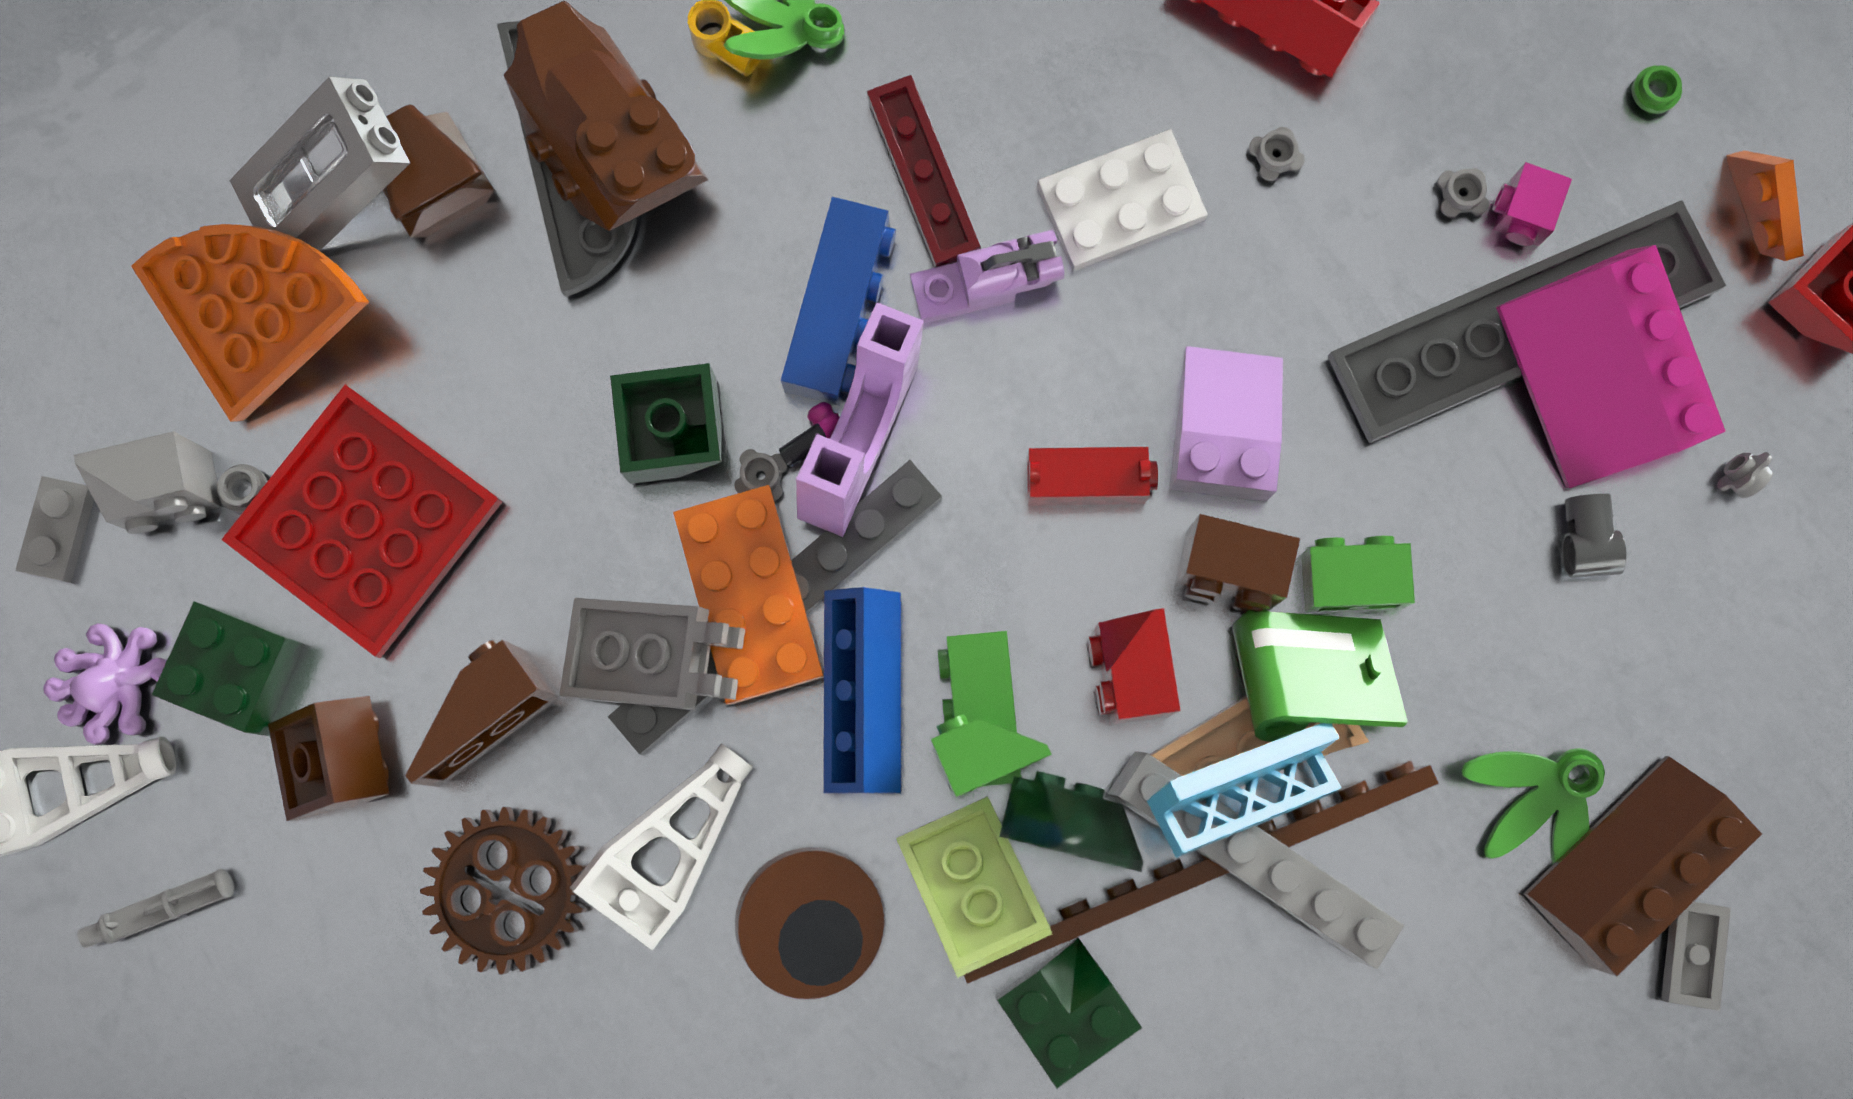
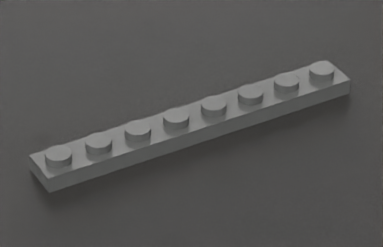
[607,460,942,755]

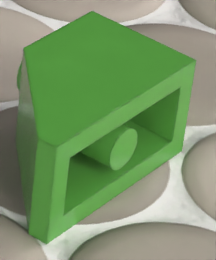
[931,714,1052,798]

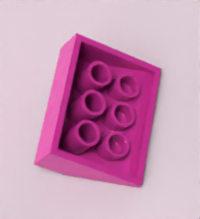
[1496,245,1726,488]

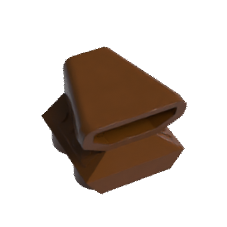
[383,104,494,238]

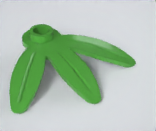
[724,0,845,59]
[1462,748,1605,864]

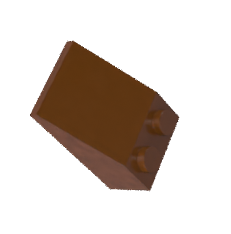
[405,640,558,787]

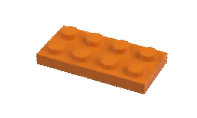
[673,485,824,705]

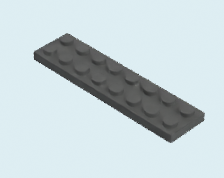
[1327,200,1726,443]

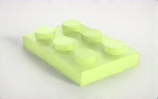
[896,797,1052,978]

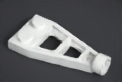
[0,736,176,857]
[570,743,753,951]

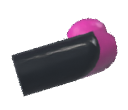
[779,402,840,468]

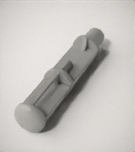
[77,869,234,948]

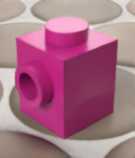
[1492,162,1572,246]

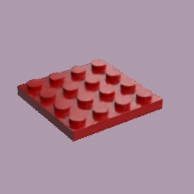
[221,384,503,659]

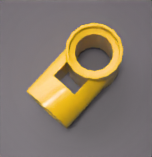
[688,0,762,77]

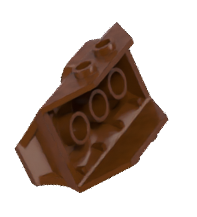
[503,1,708,231]

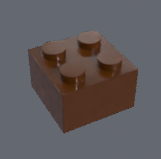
[1174,514,1300,612]

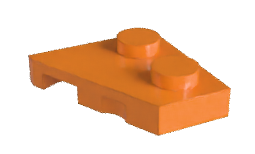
[1726,150,1804,261]

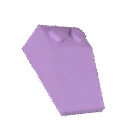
[1170,346,1283,502]

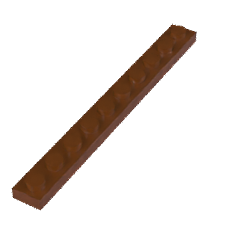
[964,760,1439,984]

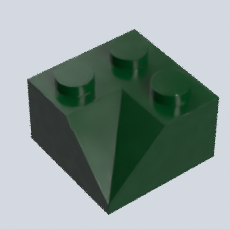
[610,363,721,484]
[995,937,1142,1089]

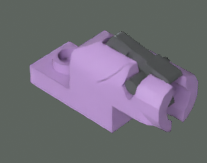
[910,230,1064,324]

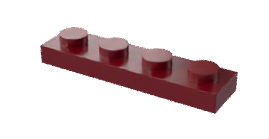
[867,75,981,267]

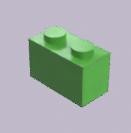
[1301,536,1415,612]

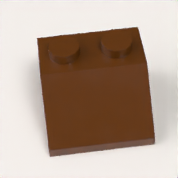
[268,696,389,821]

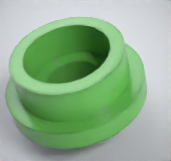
[1632,65,1682,114]

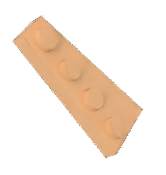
[1150,696,1369,776]

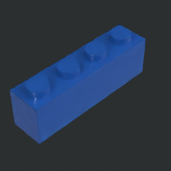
[780,196,896,406]
[823,587,901,794]

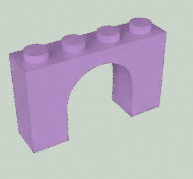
[796,302,924,537]

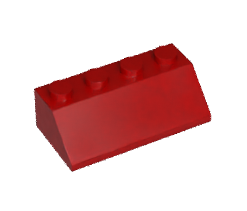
[1189,0,1380,78]

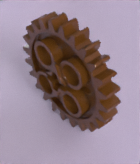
[420,807,587,975]

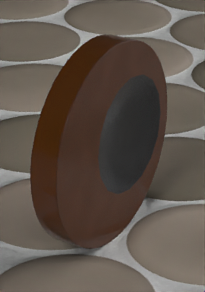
[735,847,884,999]

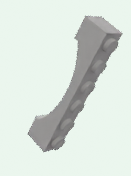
[1108,751,1405,970]

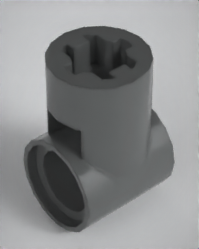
[1562,494,1627,577]

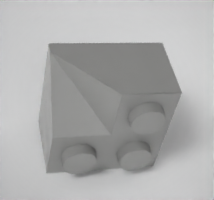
[74,431,222,534]

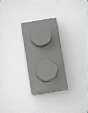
[15,476,94,583]
[1661,902,1731,1011]

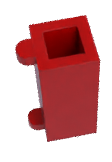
[1027,447,1158,506]

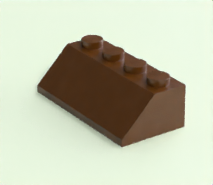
[1524,756,1762,976]

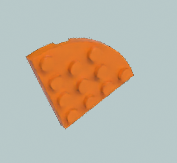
[131,224,369,422]

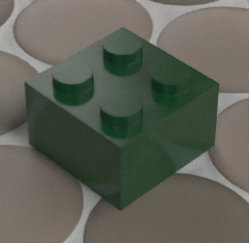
[152,601,305,736]

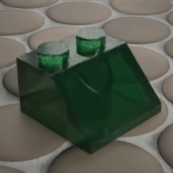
[999,771,1144,872]

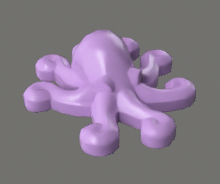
[43,623,167,745]

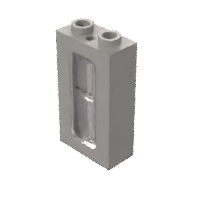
[229,77,410,251]

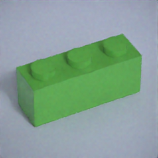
[938,631,1022,788]

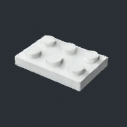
[1037,129,1208,272]

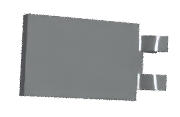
[559,598,745,710]

